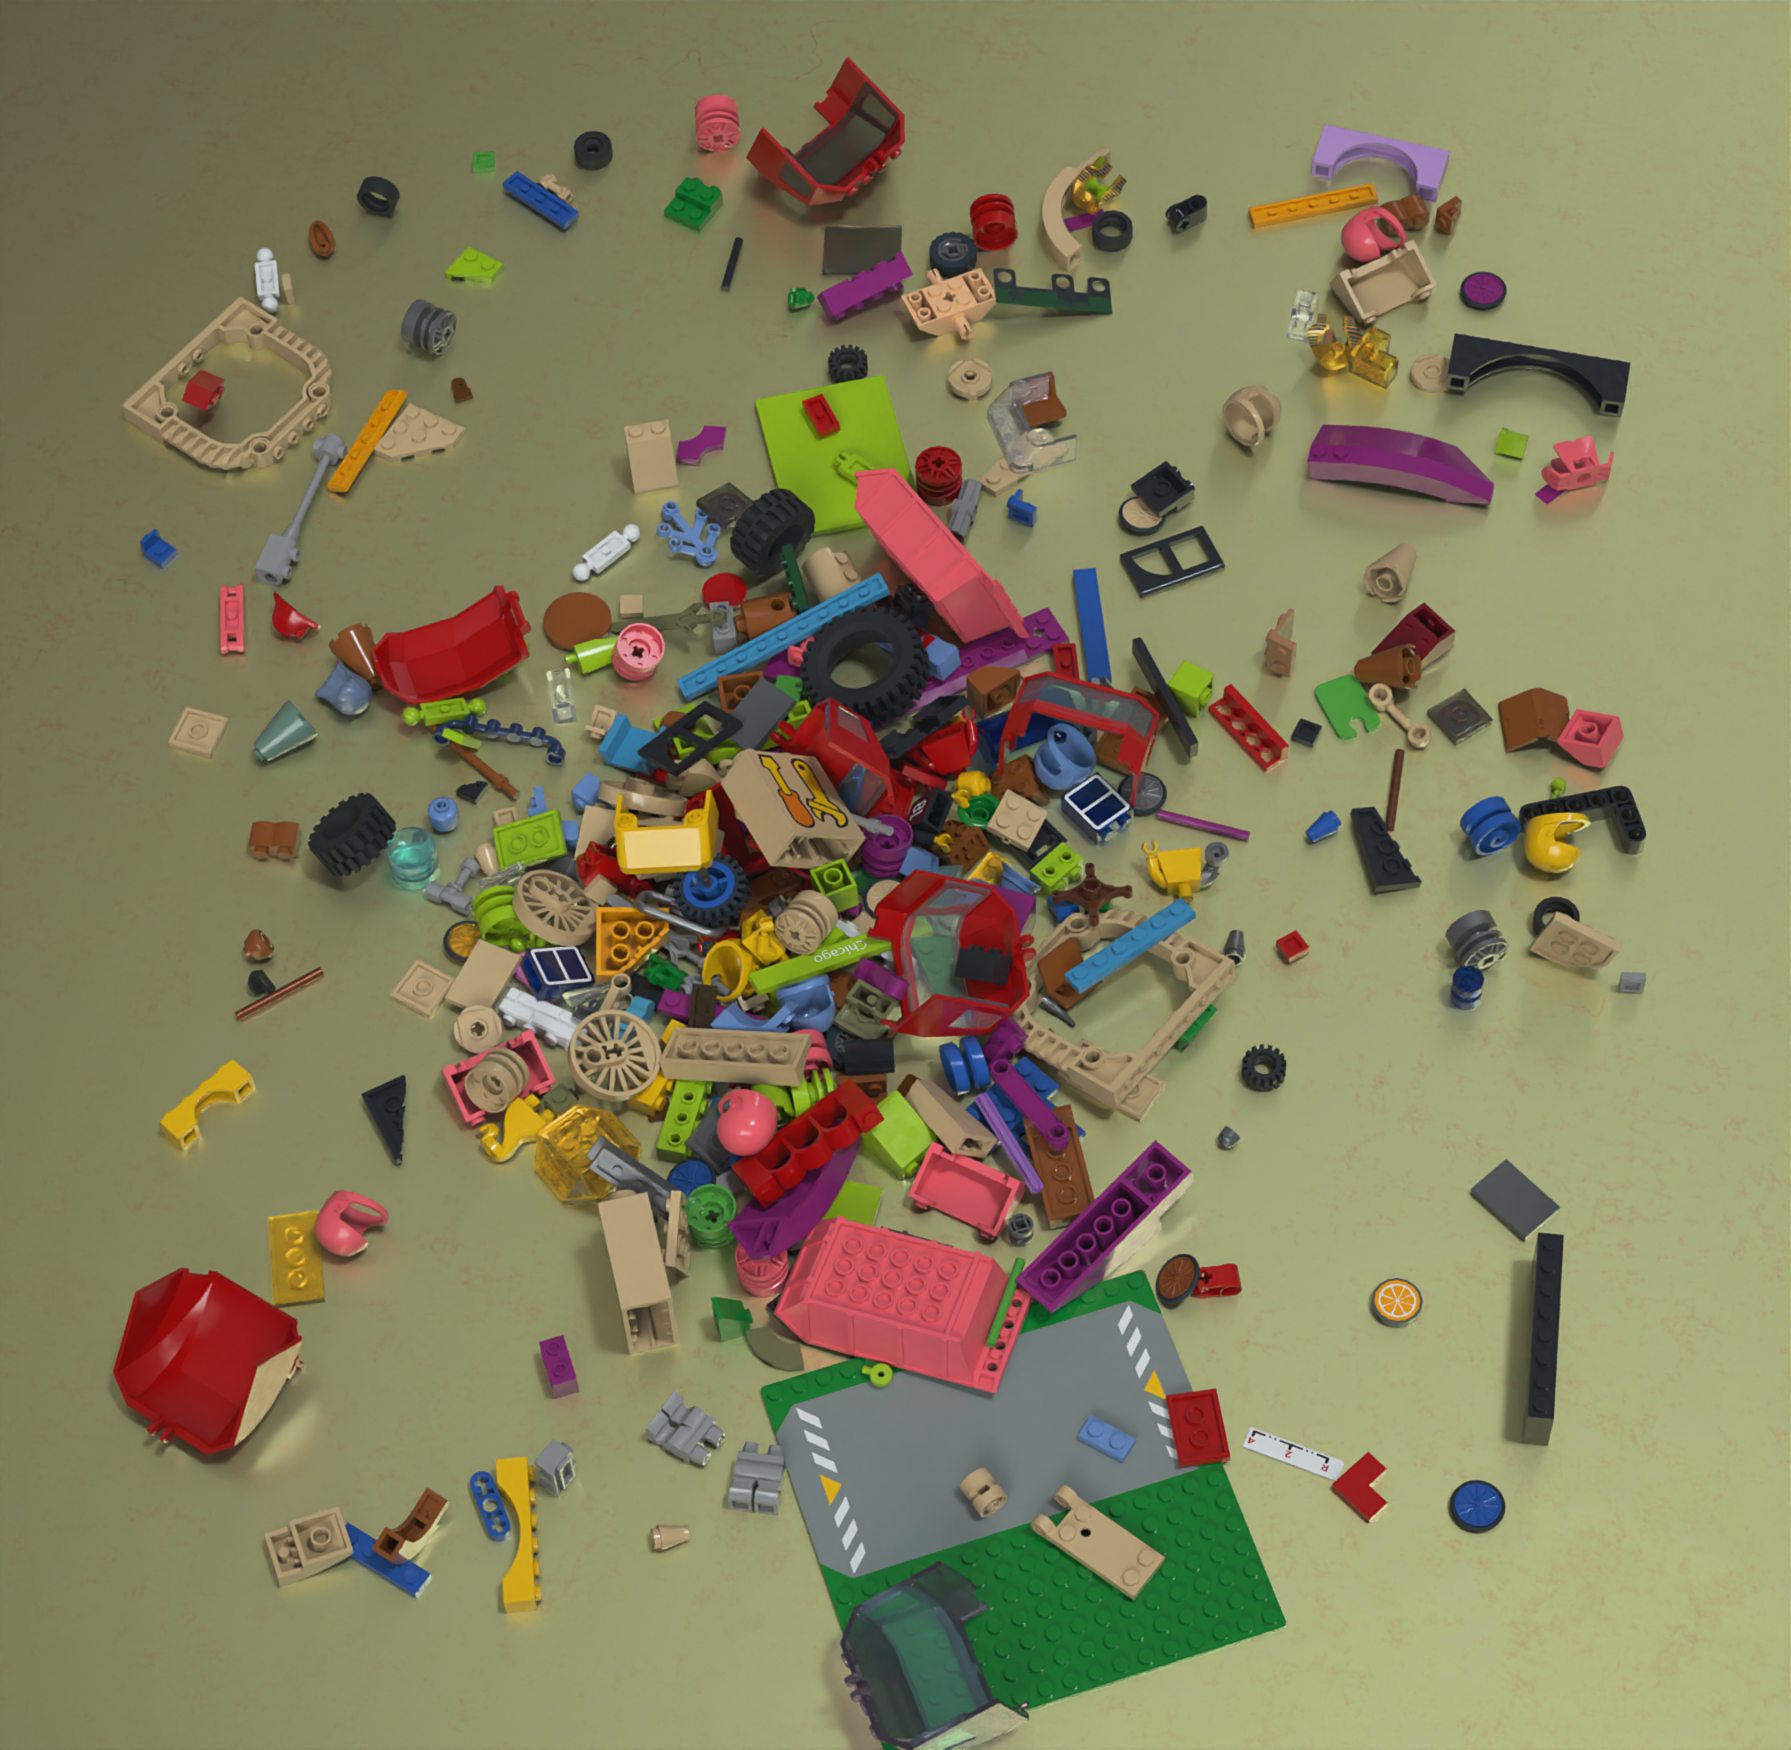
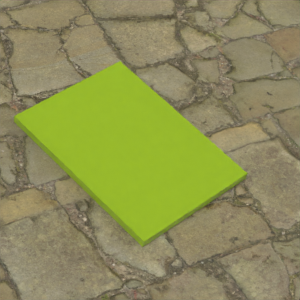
[755,375,919,537]

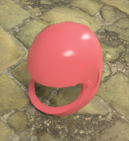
[1341,206,1407,263]
[716,1089,778,1156]
[314,1190,390,1256]

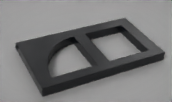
[1120,525,1225,597]
[637,701,743,777]

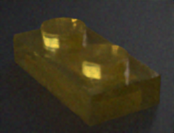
[967,850,1011,885]

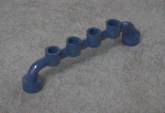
[432,715,566,765]

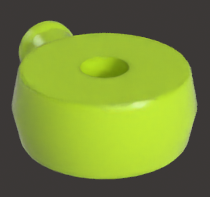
[862,1363,894,1388]

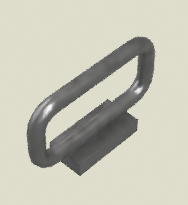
[634,884,728,938]

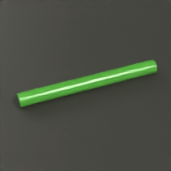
[985,1258,1026,1348]

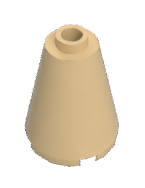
[1363,544,1417,603]

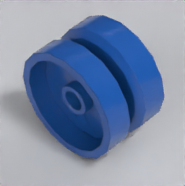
[1460,796,1522,856]
[939,1035,990,1096]

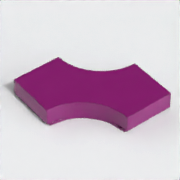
[676,425,726,465]

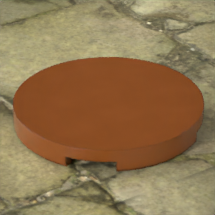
[543,592,612,650]

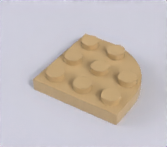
[1529,912,1622,970]

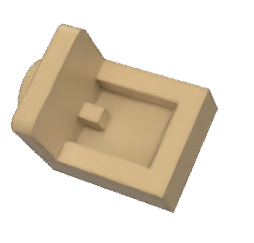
[584,704,619,740]
[730,990,769,1014]

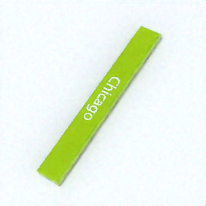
[748,914,933,996]

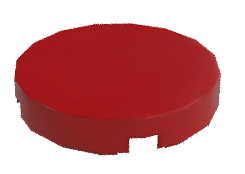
[702,573,747,612]

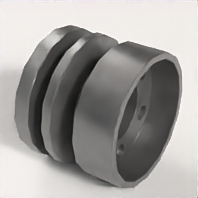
[401,299,457,355]
[1445,910,1510,973]

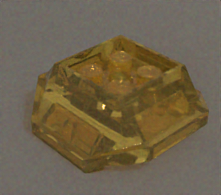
[534,1105,643,1206]

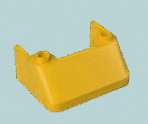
[614,790,719,874]

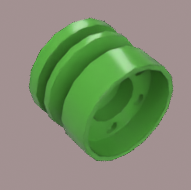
[684,1184,739,1249]

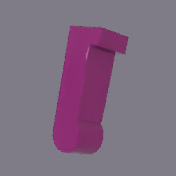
[853,957,910,1000]

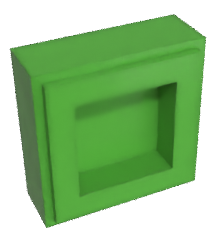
[473,151,495,173]

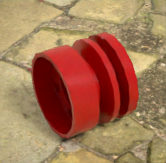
[969,193,1018,251]
[915,446,963,507]

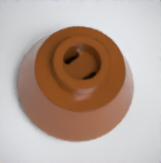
[243,929,274,960]

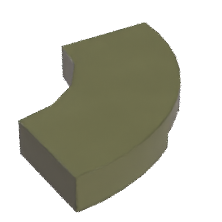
[745,1326,805,1371]

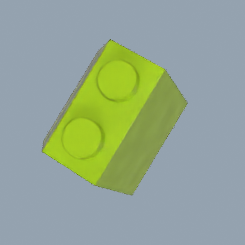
[861,1090,938,1181]

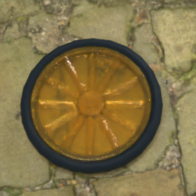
[443,921,482,963]

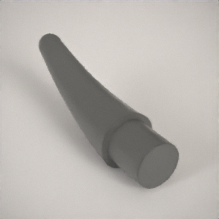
[1040,996,1075,1027]

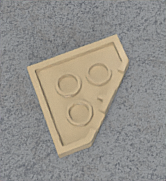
[374,403,466,462]
[662,1190,691,1276]

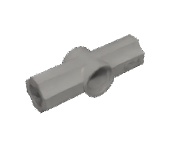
[947,478,982,542]

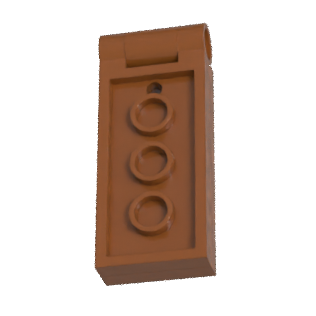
[1022,1104,1095,1229]

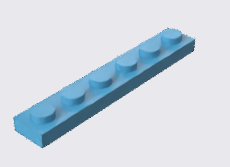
[1064,898,1196,994]

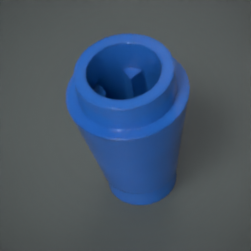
[1305,810,1342,843]

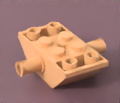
[901,268,996,340]

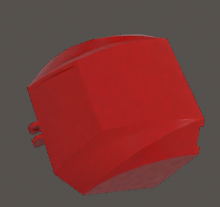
[113,1267,302,1455]

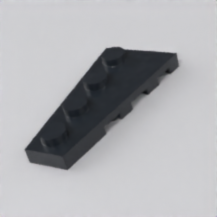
[1350,807,1422,892]

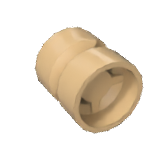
[960,1468,1008,1517]

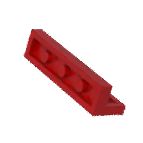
[1208,684,1289,772]

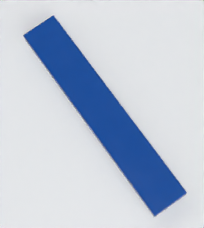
[1073,568,1112,683]

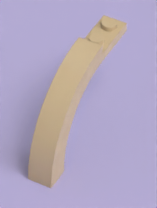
[1042,147,1110,271]

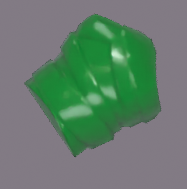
[788,288,815,309]

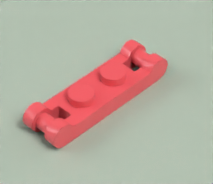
[220,584,245,654]

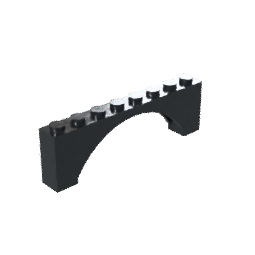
[1445,333,1630,417]
[1522,1232,1564,1446]

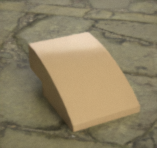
[264,1506,354,1588]

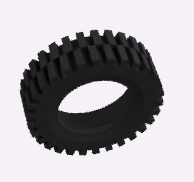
[800,606,931,728]

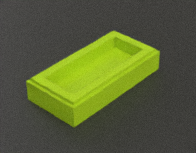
[442,728,482,750]

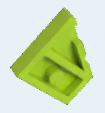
[444,246,504,283]

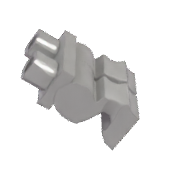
[646,1391,725,1466]
[728,1441,785,1516]

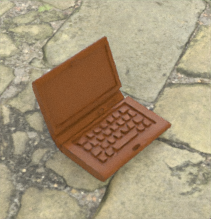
[1498,688,1570,752]

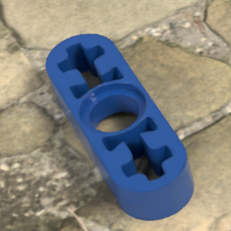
[470,1471,512,1542]

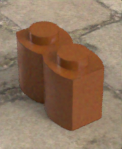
[1379,194,1429,235]
[248,821,301,859]

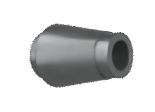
[1222,930,1246,966]

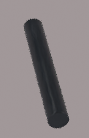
[721,237,743,292]

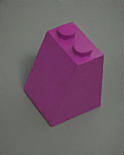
[990,884,1036,950]

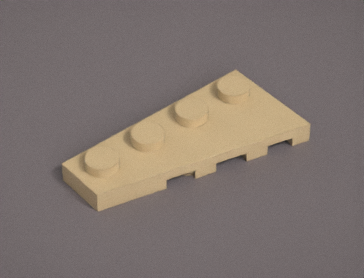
[978,427,1068,497]

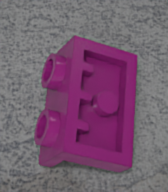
[981,1016,1029,1072]

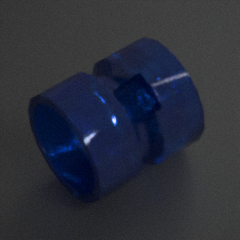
[1450,966,1484,1010]

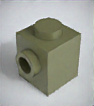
[543,1083,579,1127]

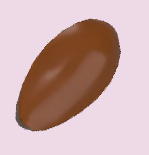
[309,220,336,256]

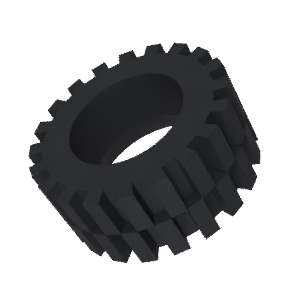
[308,793,396,877]

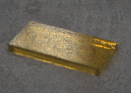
[268,1210,326,1308]

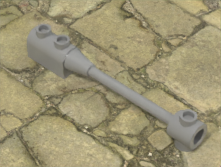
[255,434,348,585]

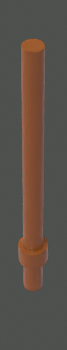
[420,719,520,799]

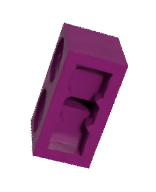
[539,1335,580,1399]

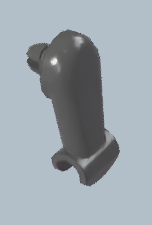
[572,998,604,1021]

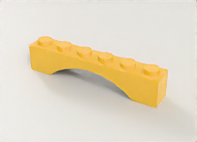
[496,1456,542,1614]

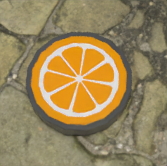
[1371,1278,1423,1327]

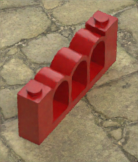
[731,1078,885,1209]

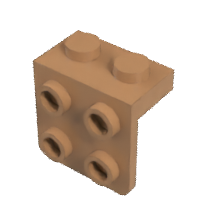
[1264,608,1297,677]

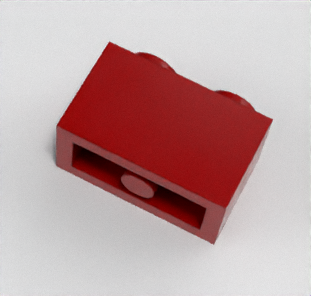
[182,370,226,411]

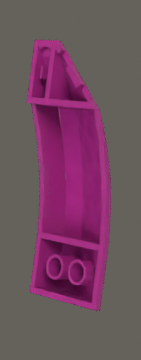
[1307,424,1495,504]
[725,1120,863,1260]

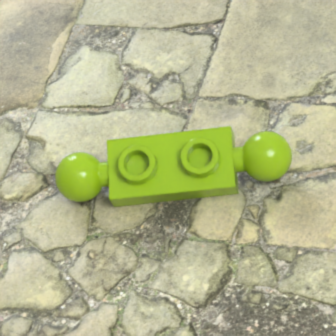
[402,697,487,726]

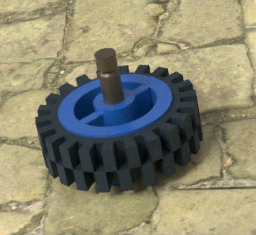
[673,852,750,928]

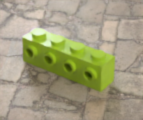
[656,1079,715,1164]

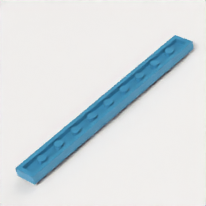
[676,572,891,702]

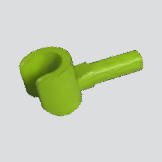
[1550,777,1566,799]

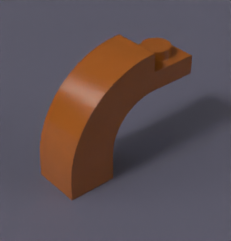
[372,1488,450,1564]

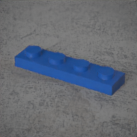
[502,171,579,230]
[345,1522,432,1598]

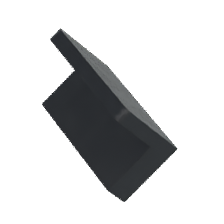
[844,1038,895,1075]

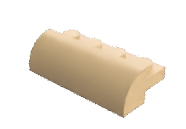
[801,547,878,615]

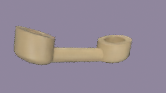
[1369,683,1432,748]

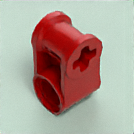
[1193,1263,1242,1298]

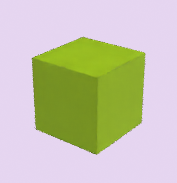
[1167,660,1214,718]
[810,858,859,913]

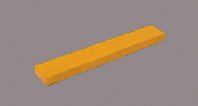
[1248,183,1379,229]
[327,390,408,492]

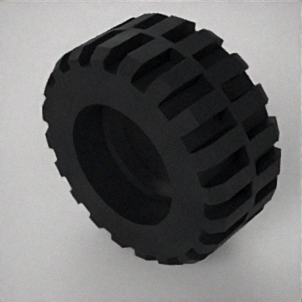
[730,488,815,576]

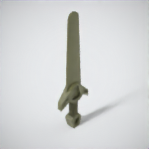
[610,602,728,637]

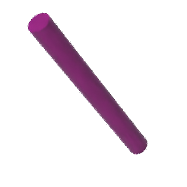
[1157,809,1250,841]

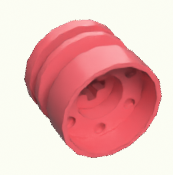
[695,95,740,151]
[611,623,665,681]
[735,1243,790,1298]

